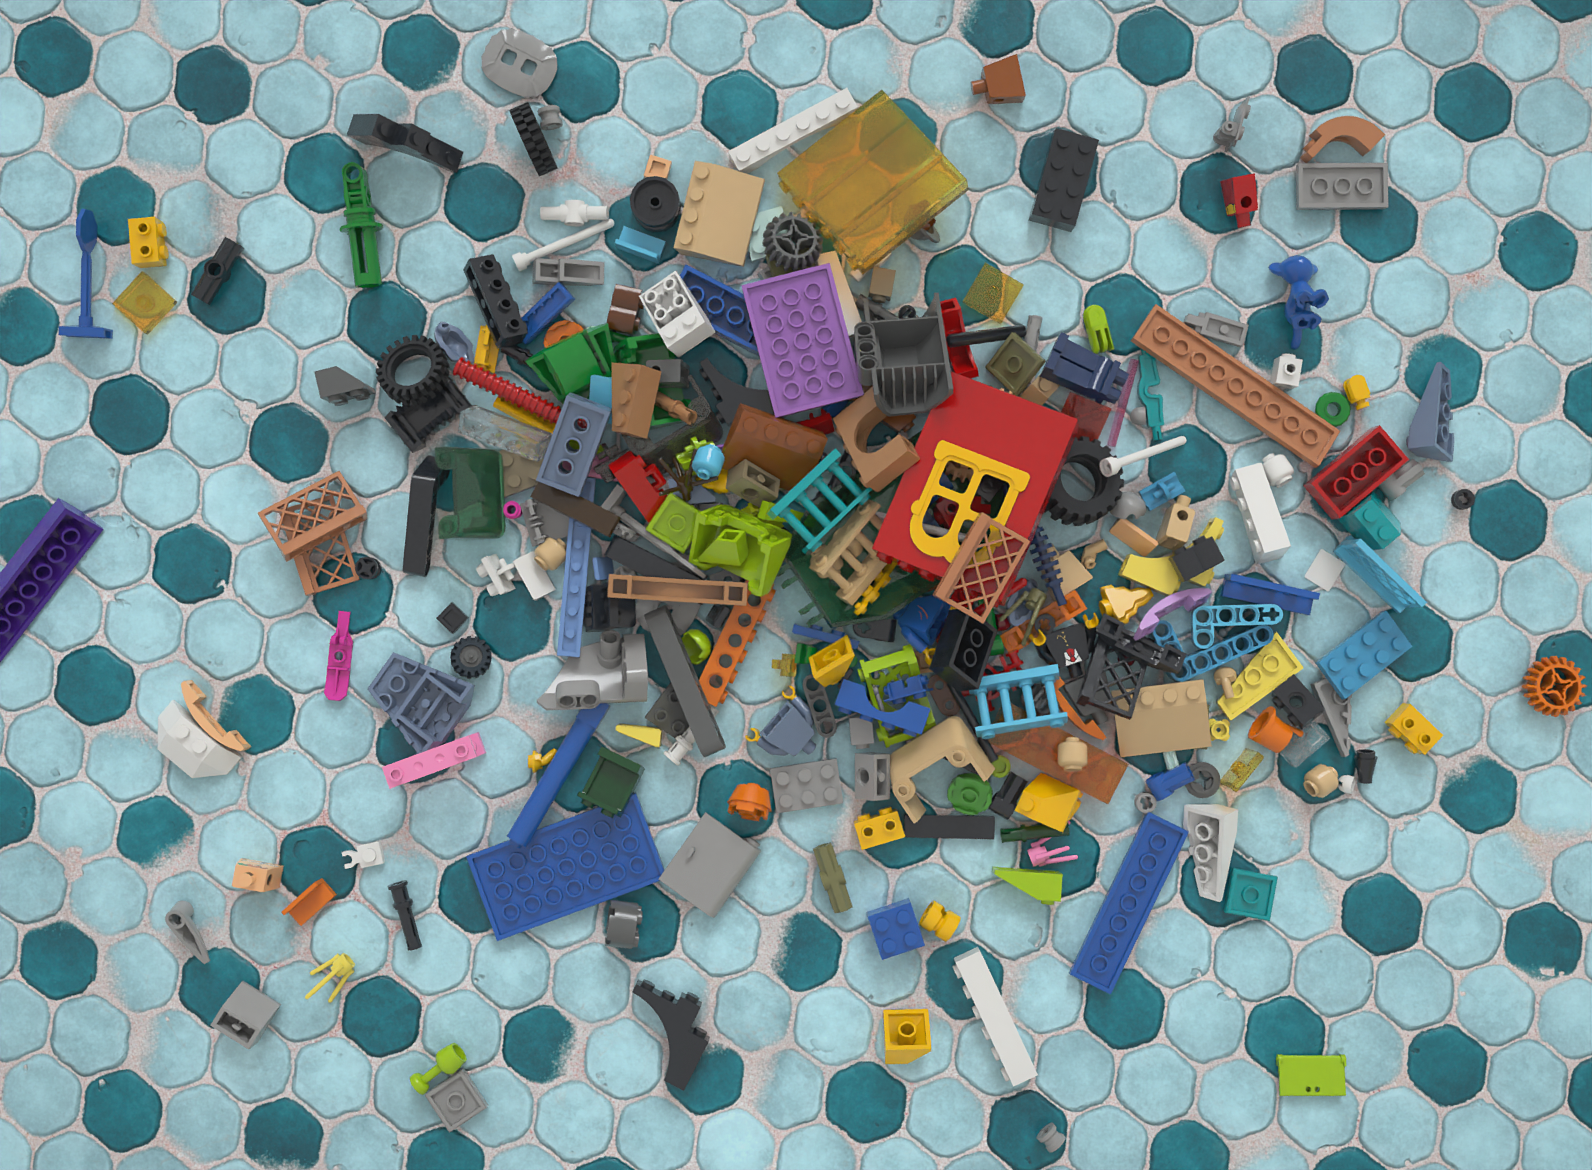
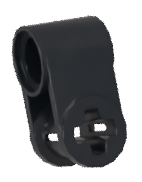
[853,617,897,643]

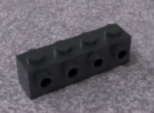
[463,254,528,349]

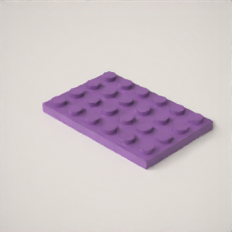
[741,263,864,418]

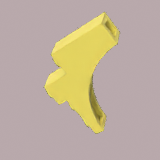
[1118,517,1224,596]

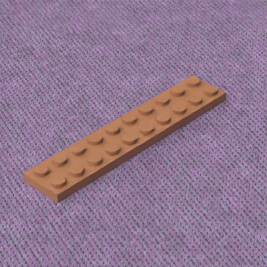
[1131,304,1340,468]

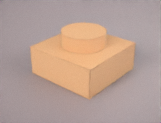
[643,155,672,179]

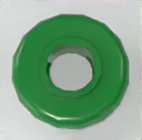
[1315,392,1351,427]

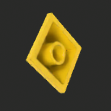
[809,635,855,687]
[1015,773,1081,832]
[883,1009,931,1064]

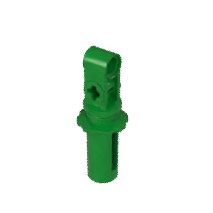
[340,162,383,288]

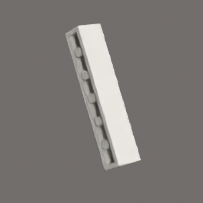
[952,947,1038,1087]

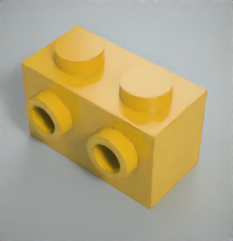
[128,217,169,268]
[1384,703,1443,755]
[853,807,905,850]

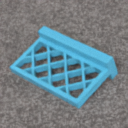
[1333,535,1427,613]

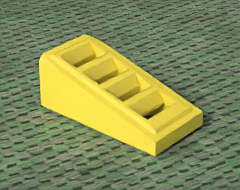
[616,723,663,747]

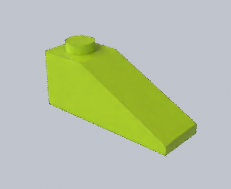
[992,867,1063,905]

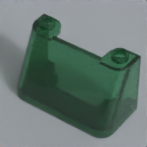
[435,447,506,541]

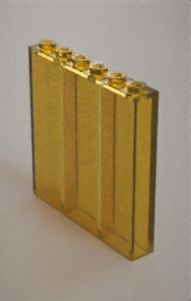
[777,90,969,275]

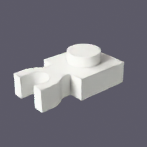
[342,840,385,869]

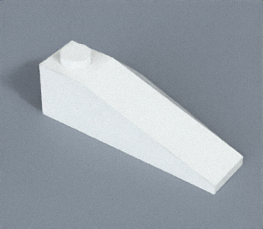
[1183,804,1238,902]

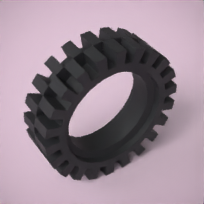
[509,102,558,177]
[376,335,450,406]

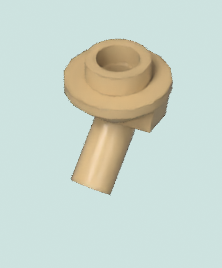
[1214,667,1237,699]

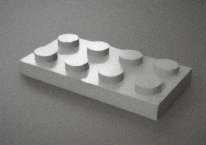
[1296,163,1388,210]

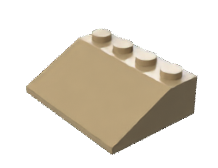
[674,161,765,267]
[1111,679,1212,757]

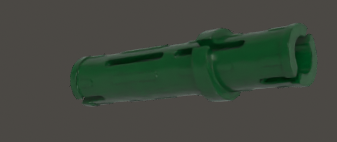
[1000,822,1070,843]

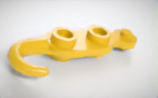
[854,562,897,616]

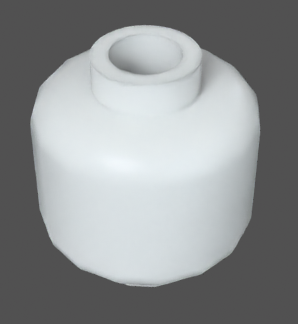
[1262,453,1294,488]

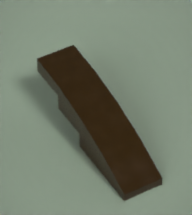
[530,482,621,538]

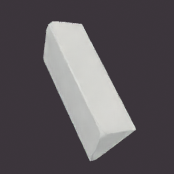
[513,551,556,601]

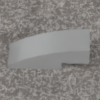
[532,258,604,286]

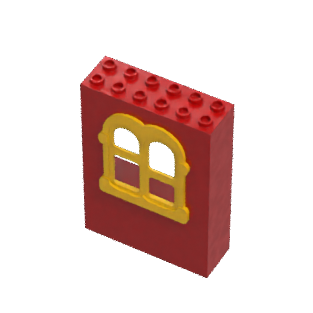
[872,372,1079,608]

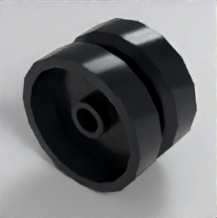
[630,176,681,233]

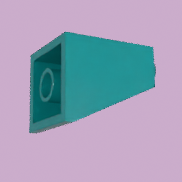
[1338,491,1401,550]

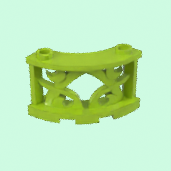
[857,644,936,748]

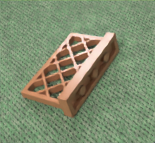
[258,471,367,562]
[279,495,360,596]
[933,512,1030,624]

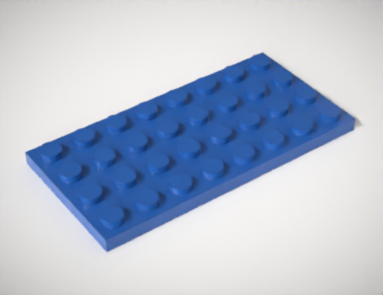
[466,793,665,941]

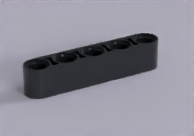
[604,534,704,605]

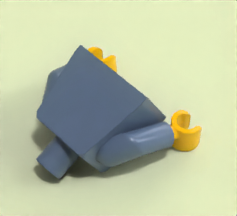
[745,686,816,756]

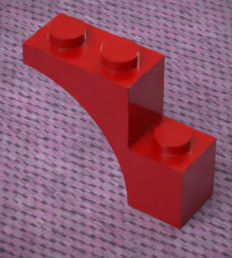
[940,298,979,379]

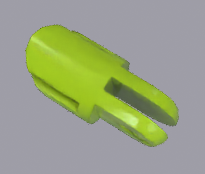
[1083,305,1114,354]

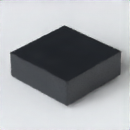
[436,602,469,634]

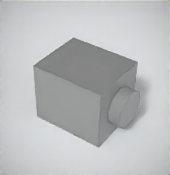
[848,716,874,749]

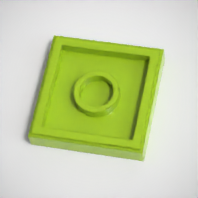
[646,493,701,554]

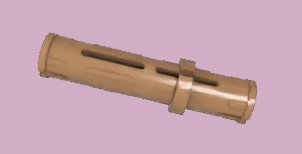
[654,391,697,425]

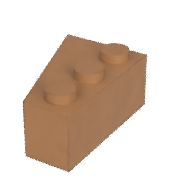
[612,363,661,439]

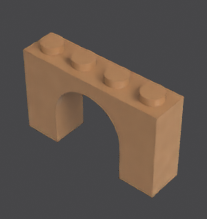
[833,387,920,492]

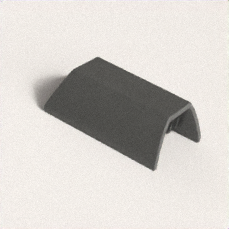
[854,292,953,416]

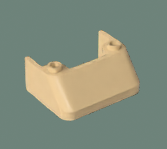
[890,716,995,823]

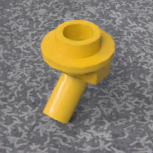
[528,748,557,773]

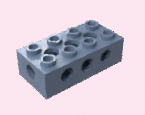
[536,392,612,497]

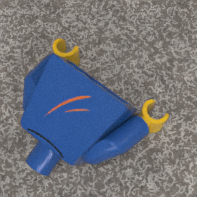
[893,595,956,665]

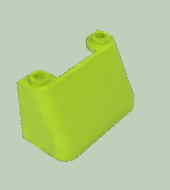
[688,504,792,596]

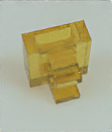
[772,653,797,677]

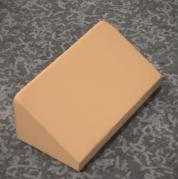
[1109,518,1159,557]

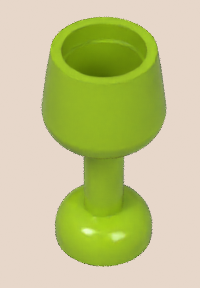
[410,1043,467,1095]

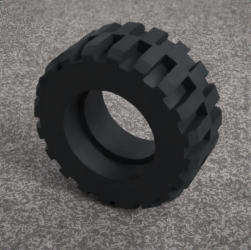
[1044,436,1124,526]

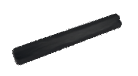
[946,325,1027,348]

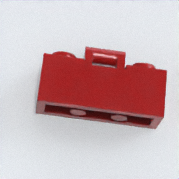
[608,451,667,523]

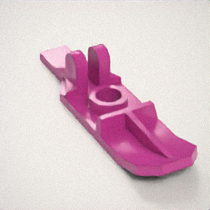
[324,611,353,701]

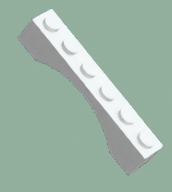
[728,88,858,174]

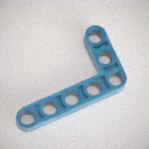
[1149,620,1274,682]

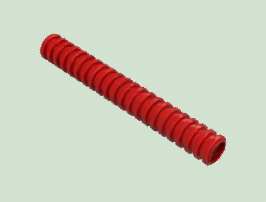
[453,357,587,428]

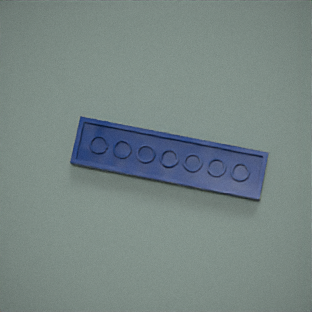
[1069,812,1189,994]

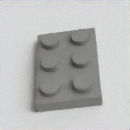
[770,758,843,813]

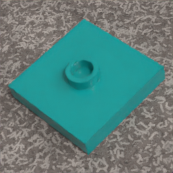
[1224,867,1278,921]

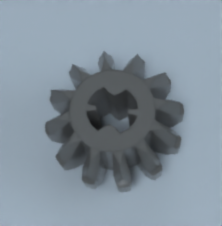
[1019,683,1060,717]

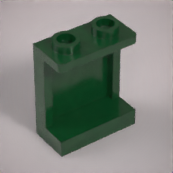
[577,746,645,819]

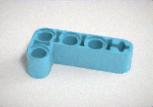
[1190,604,1283,649]

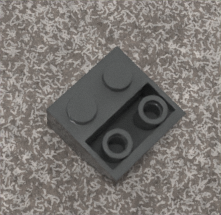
[314,366,376,406]

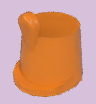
[1248,706,1304,753]

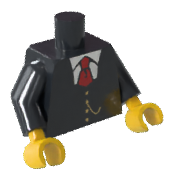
[1029,613,1099,678]

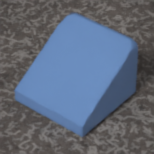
[592,557,614,581]

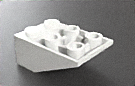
[639,271,715,357]

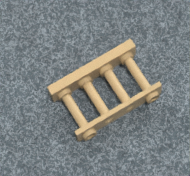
[809,499,887,606]

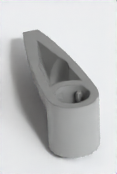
[165,901,210,964]

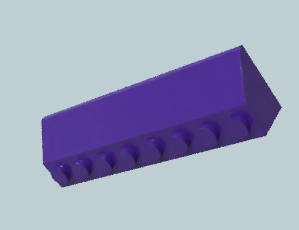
[0,498,104,662]

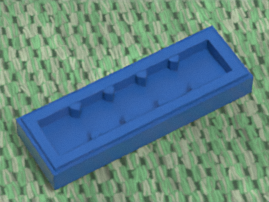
[522,282,575,345]
[792,624,860,649]

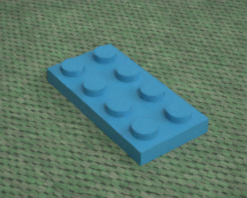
[1315,610,1413,699]

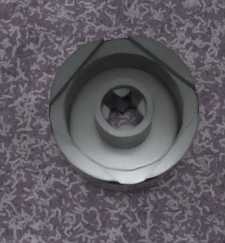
[605,900,642,949]

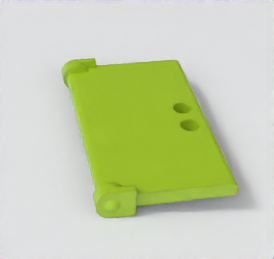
[1276,1054,1346,1096]

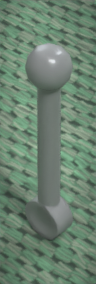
[1219,609,1253,637]
[872,685,891,731]

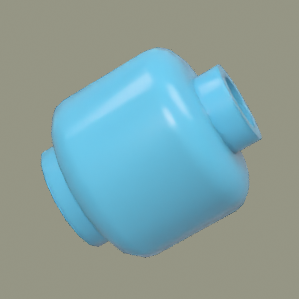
[692,444,725,480]

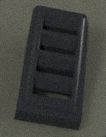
[706,604,731,628]

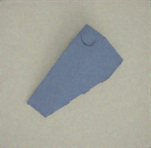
[1406,362,1454,462]

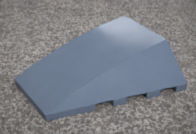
[368,652,475,754]

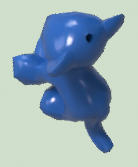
[1268,255,1329,350]

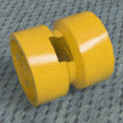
[918,900,961,942]

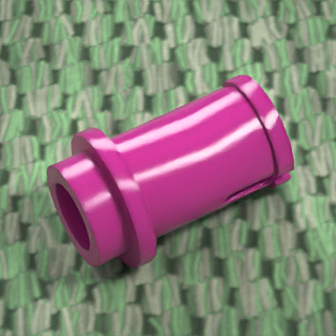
[503,501,523,519]

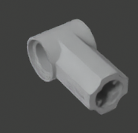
[1378,459,1425,502]

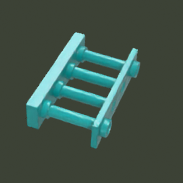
[767,448,872,554]

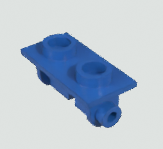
[884,674,933,705]

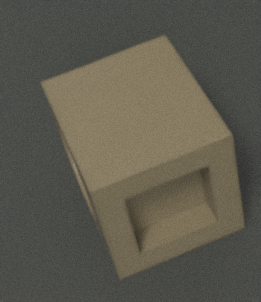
[868,267,896,303]

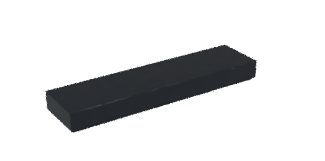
[904,814,995,839]

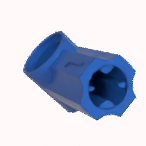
[1145,762,1195,801]

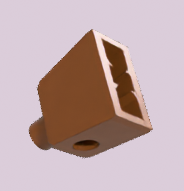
[971,54,1026,104]

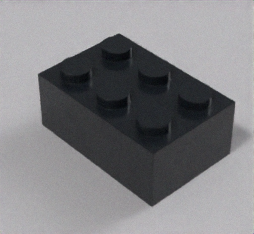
[929,607,998,692]

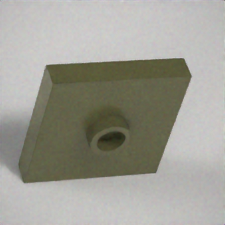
[985,332,1046,396]

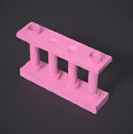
[382,732,486,789]

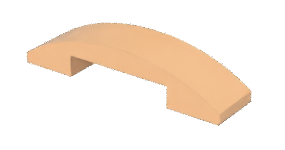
[181,680,251,751]

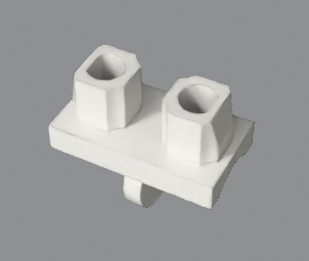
[476,554,516,596]

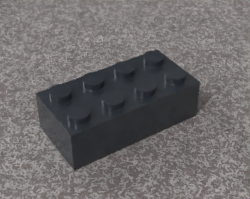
[1028,128,1099,232]

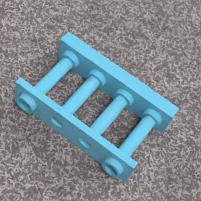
[969,664,1068,739]

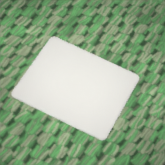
[1304,549,1345,591]

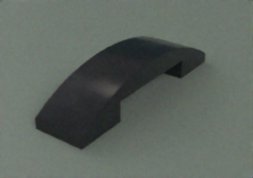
[1096,613,1186,674]

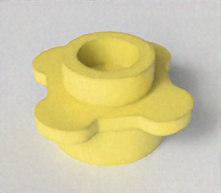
[1209,719,1230,741]

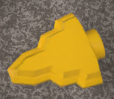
[1099,585,1154,625]

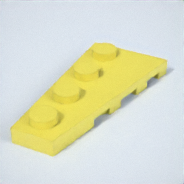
[1216,632,1303,721]

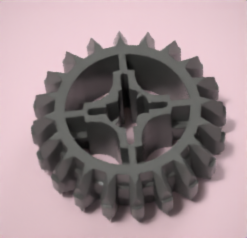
[762,211,823,272]

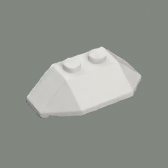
[157,700,242,778]

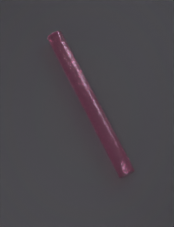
[1107,359,1139,447]

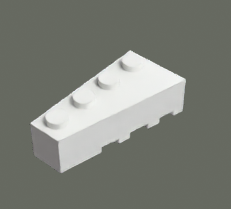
[1230,463,1291,565]

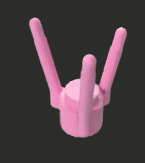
[1027,821,1078,867]

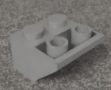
[210,981,281,1049]

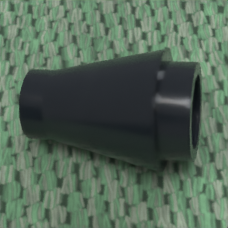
[1354,749,1378,784]

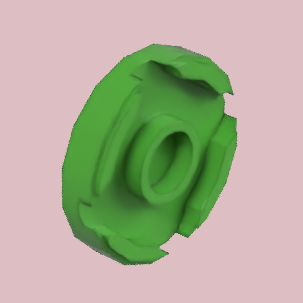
[947,773,993,815]

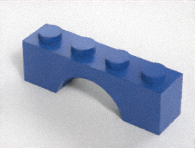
[835,679,930,737]

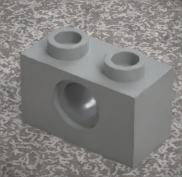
[855,752,890,801]

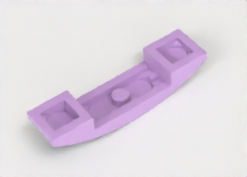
[1133,588,1212,641]

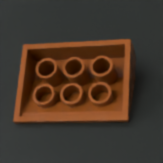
[722,403,828,491]

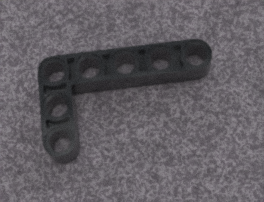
[403,455,451,577]

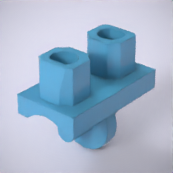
[1138,472,1185,511]

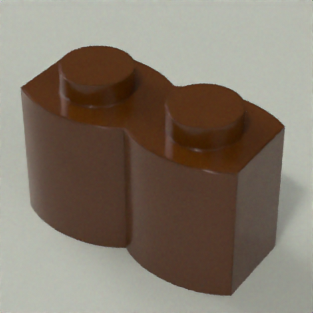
[607,284,645,336]

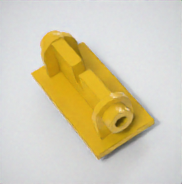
[473,325,499,373]

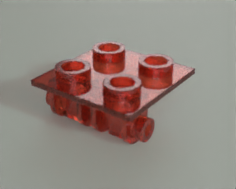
[1061,392,1112,442]

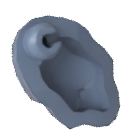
[434,322,474,364]
[1006,579,1038,626]

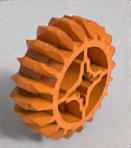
[1521,656,1587,717]

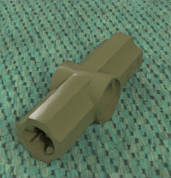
[813,842,853,913]

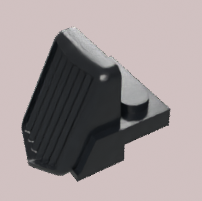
[583,582,636,632]

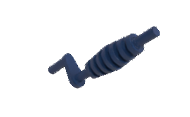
[1001,483,1067,606]

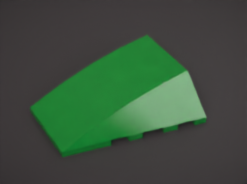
[525,323,616,419]

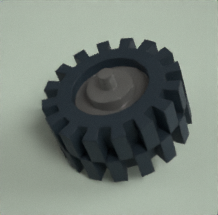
[450,636,492,679]

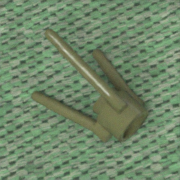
[999,588,1047,646]

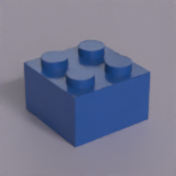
[866,898,925,960]

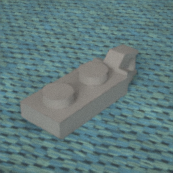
[1183,312,1249,348]

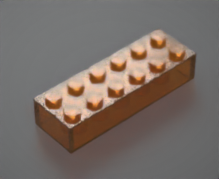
[988,704,1129,804]

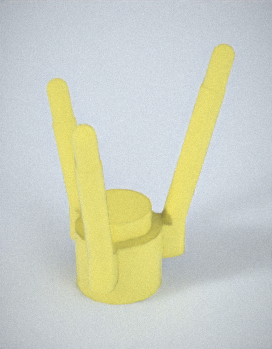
[305,953,355,1003]

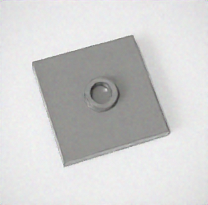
[425,1068,488,1133]

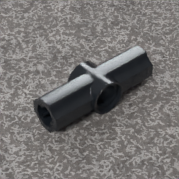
[191,237,244,305]

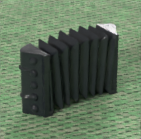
[384,376,472,453]

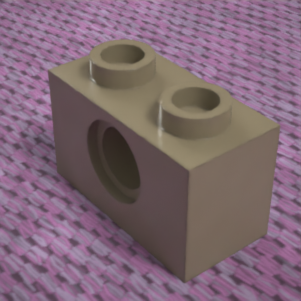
[726,459,780,508]

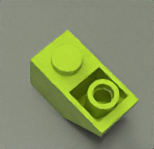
[698,529,749,566]

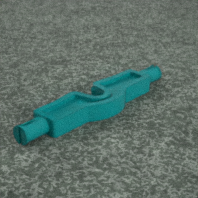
[1137,349,1164,441]

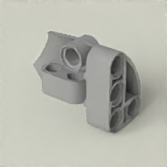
[537,630,648,711]

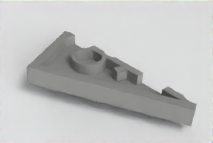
[1310,677,1352,757]

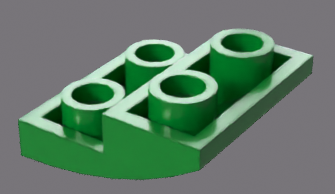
[542,333,603,395]

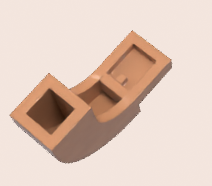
[1300,116,1385,163]

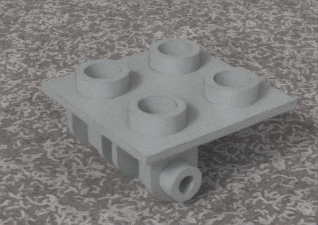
[1213,96,1251,152]
[520,499,569,547]

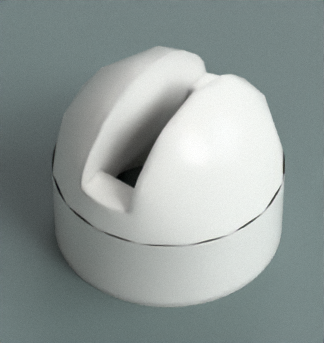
[1338,775,1356,794]

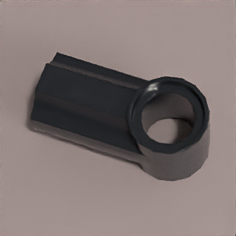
[988,771,1028,820]

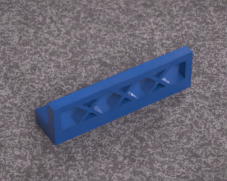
[1220,573,1320,615]

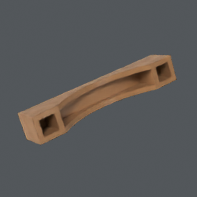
[607,574,748,606]

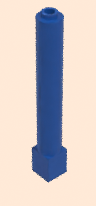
[507,703,610,849]

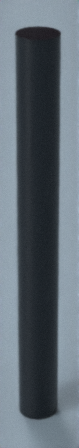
[947,684,999,763]

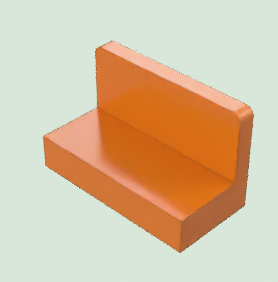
[281,878,337,926]

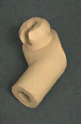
[1081,539,1108,569]

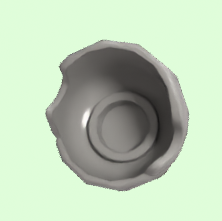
[1110,492,1146,520]

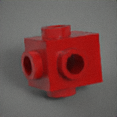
[933,497,966,530]

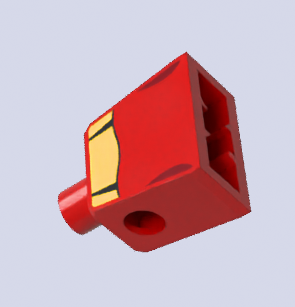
[1220,173,1258,228]

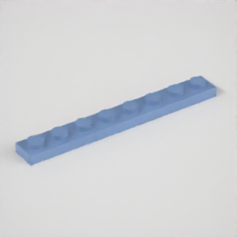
[557,478,596,658]

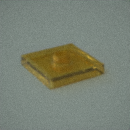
[963,262,1024,324]
[112,271,177,335]
[1220,748,1264,792]

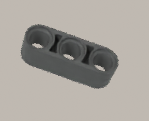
[803,674,837,738]

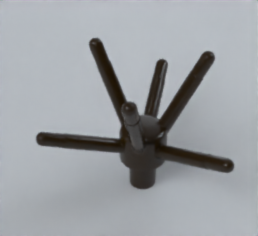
[658,448,718,501]

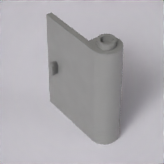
[659,812,761,918]

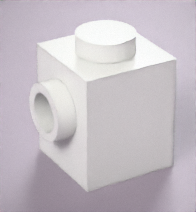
[1270,354,1303,389]

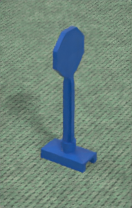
[59,209,113,339]

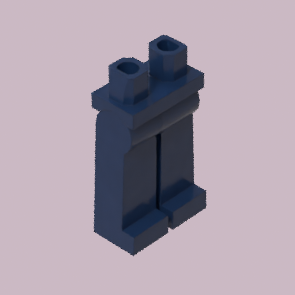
[1039,332,1129,405]

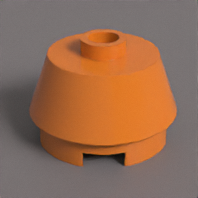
[727,783,771,821]

